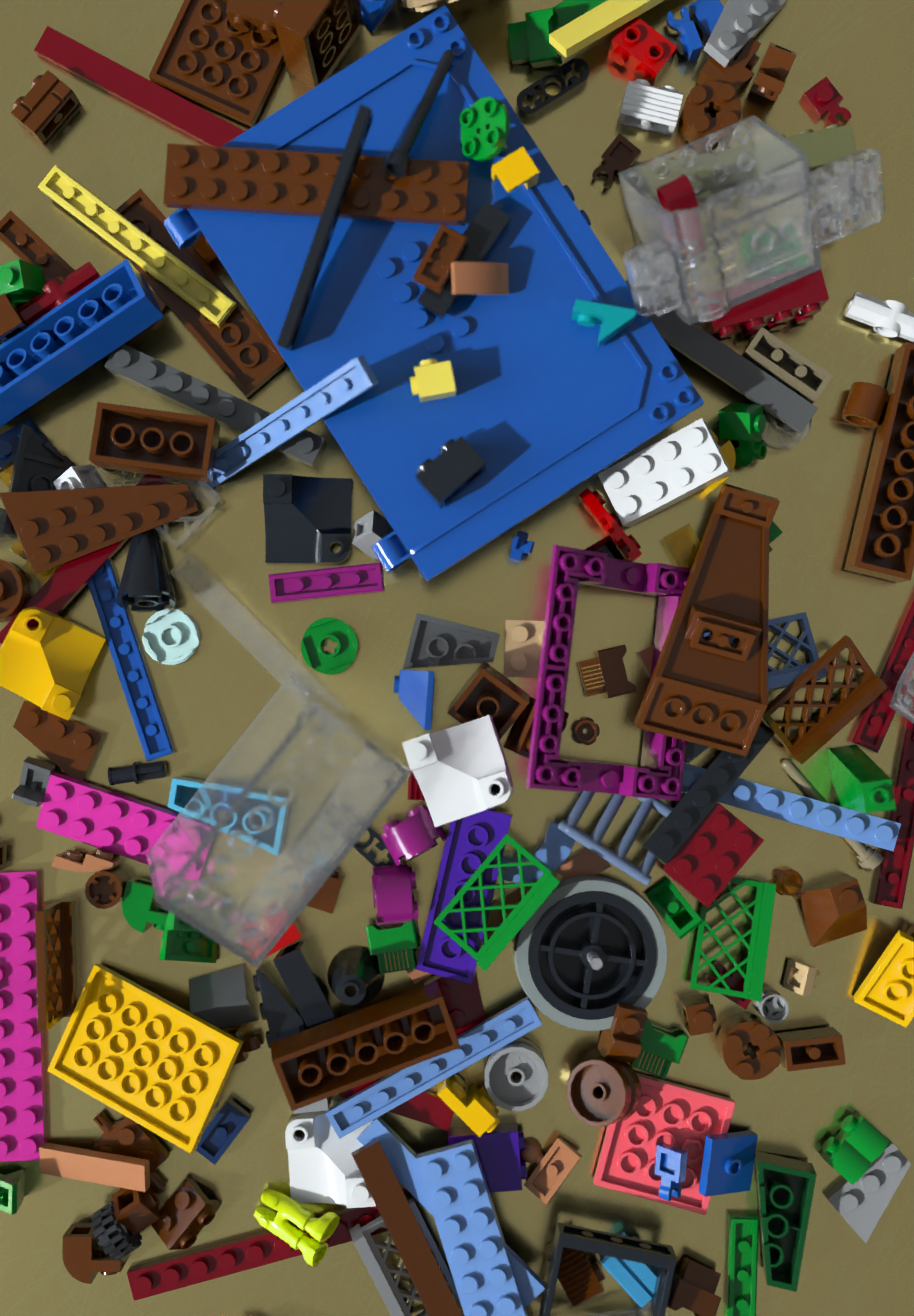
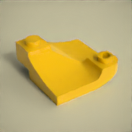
[0,607,106,720]

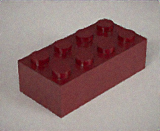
[697,266,829,344]

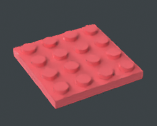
[593,1073,735,1215]

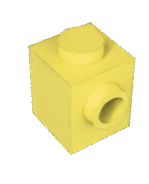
[409,359,456,403]

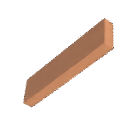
[39,1142,150,1192]

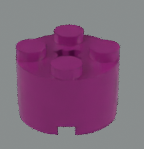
[381,805,447,866]
[372,864,419,926]

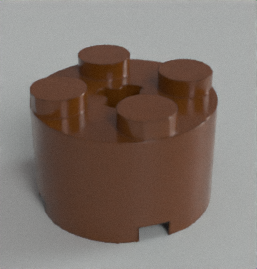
[679,81,741,152]
[716,1013,781,1080]

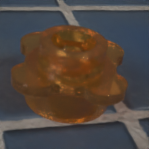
[775,869,804,899]

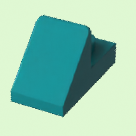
[571,299,636,348]

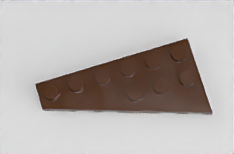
[0,483,199,574]

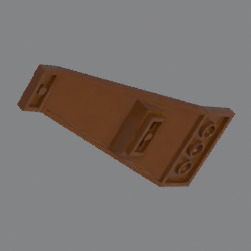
[634,483,780,756]

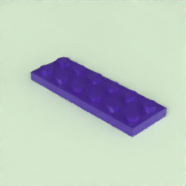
[416,809,513,985]

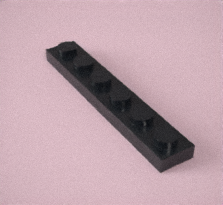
[642,721,774,865]

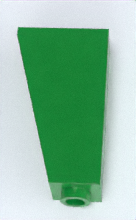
[827,745,896,814]

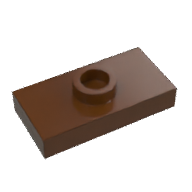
[413,223,469,294]

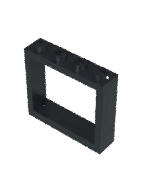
[539,1222,677,1316]

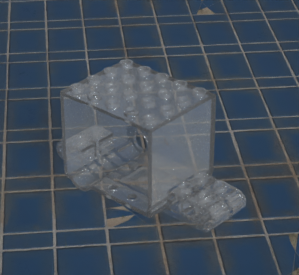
[618,115,885,325]

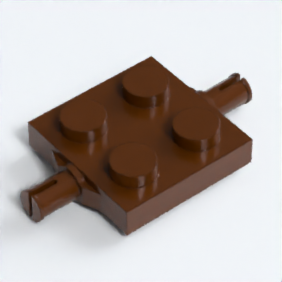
[89,1111,170,1194]

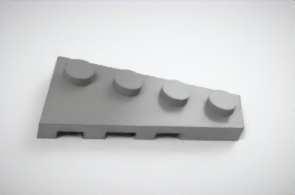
[703,0,788,68]

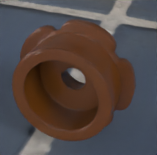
[572,717,600,745]

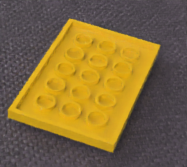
[47,964,243,1154]

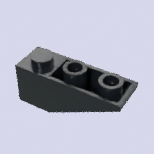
[253,964,308,1048]

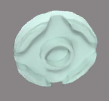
[142,609,201,665]

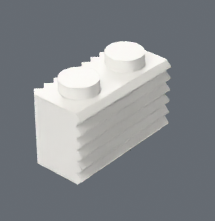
[617,79,683,136]

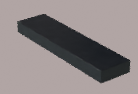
[418,201,511,320]

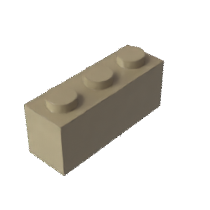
[741,327,834,404]

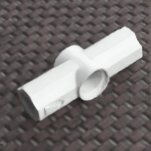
[845,291,914,342]

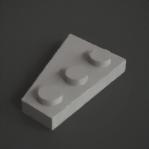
[825,1139,911,1243]

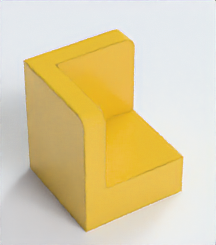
[491,147,539,192]

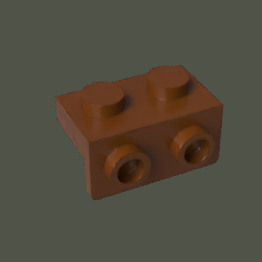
[151,1179,221,1250]

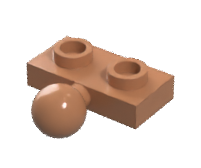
[520,1137,582,1205]

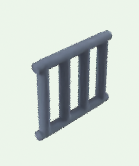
[558,760,674,886]

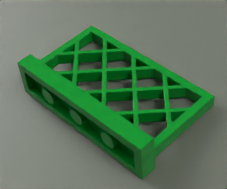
[433,833,563,971]
[690,877,776,1002]

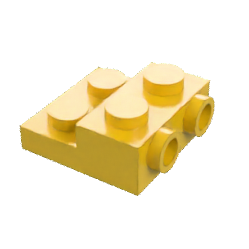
[437,1074,500,1137]

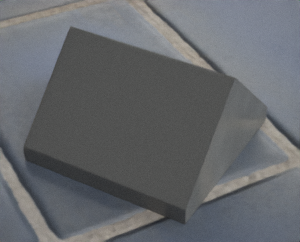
[189,963,259,1030]

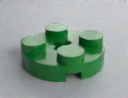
[301,617,359,675]

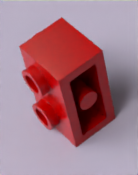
[609,17,677,86]

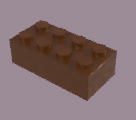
[89,402,220,483]

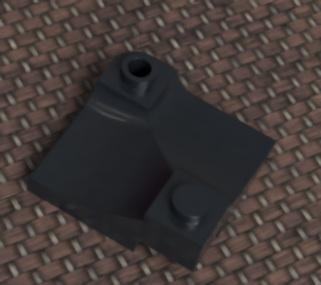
[263,474,353,564]

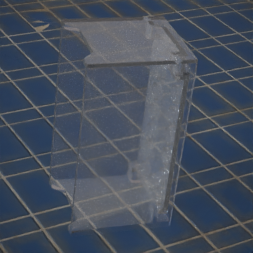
[146,672,411,968]

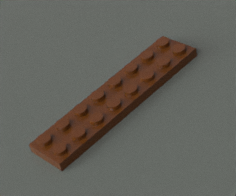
[115,189,287,398]

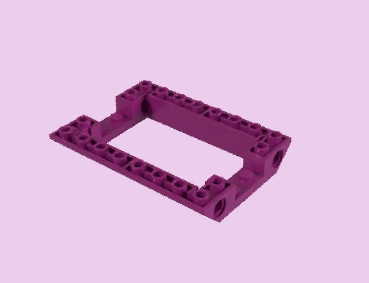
[526,545,691,801]

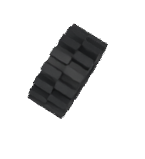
[91,1201,142,1261]

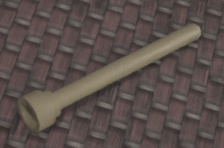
[781,758,884,872]

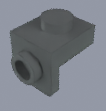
[12,756,55,807]

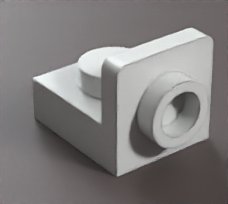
[54,464,106,490]

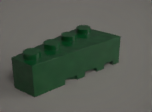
[755,1151,817,1292]

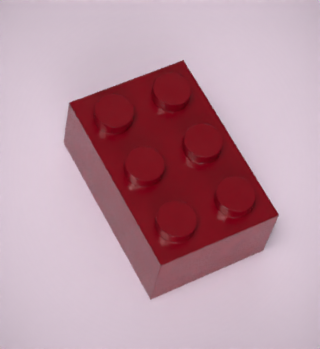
[661,802,764,908]

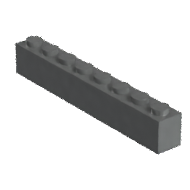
[104,344,328,470]

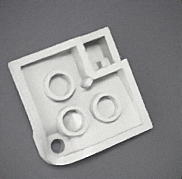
[402,715,513,827]
[285,1111,376,1208]

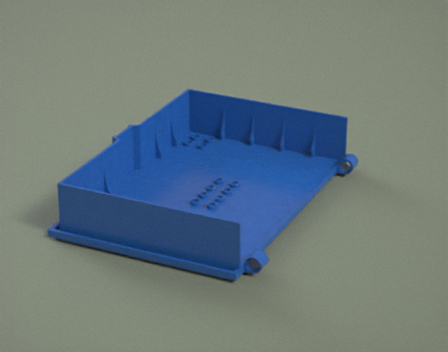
[164,5,704,582]

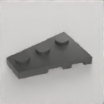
[403,613,500,669]

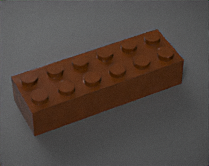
[271,981,460,1111]

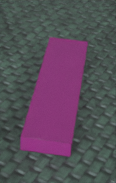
[268,562,385,603]

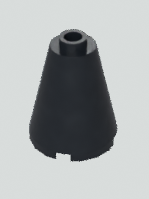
[117,530,176,612]
[327,946,385,1005]

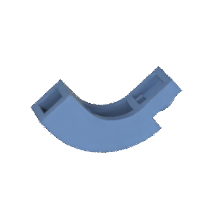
[502,820,575,882]

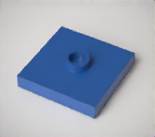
[699,1130,758,1197]

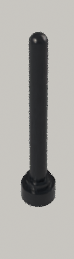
[383,50,455,178]

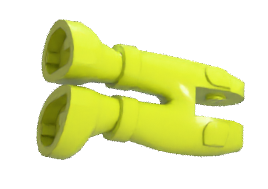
[254,1188,340,1267]

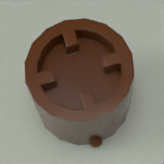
[842,382,889,428]
[85,867,129,909]

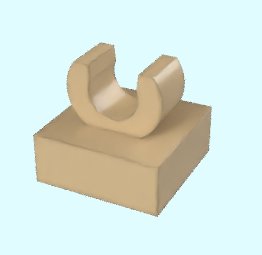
[782,959,820,997]

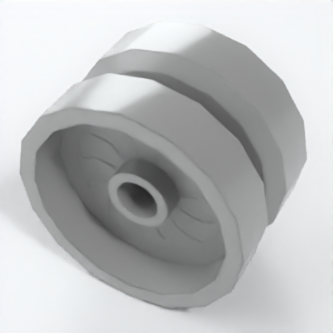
[484,1037,548,1111]

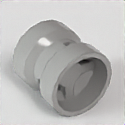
[754,988,789,1023]

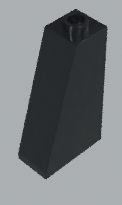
[273,938,342,1029]

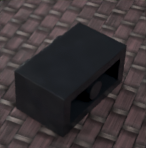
[415,436,487,508]

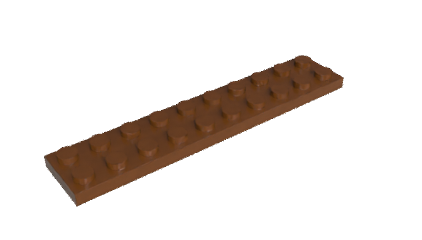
[163,143,469,226]

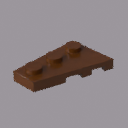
[13,700,106,782]

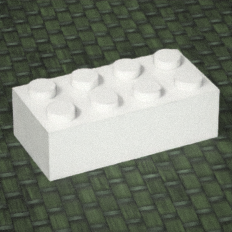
[598,418,732,527]

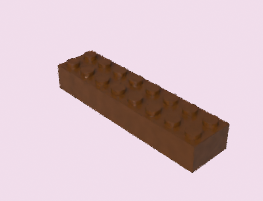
[844,342,914,583]

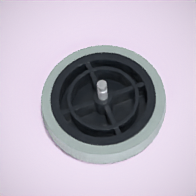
[514,875,667,1031]

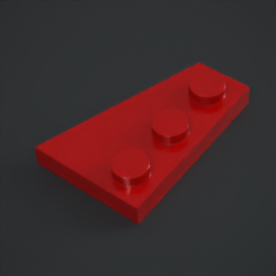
[578,487,642,562]

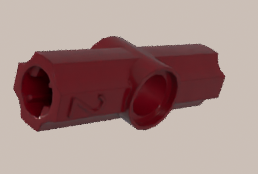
[18,261,101,326]

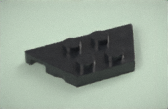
[0,424,76,535]

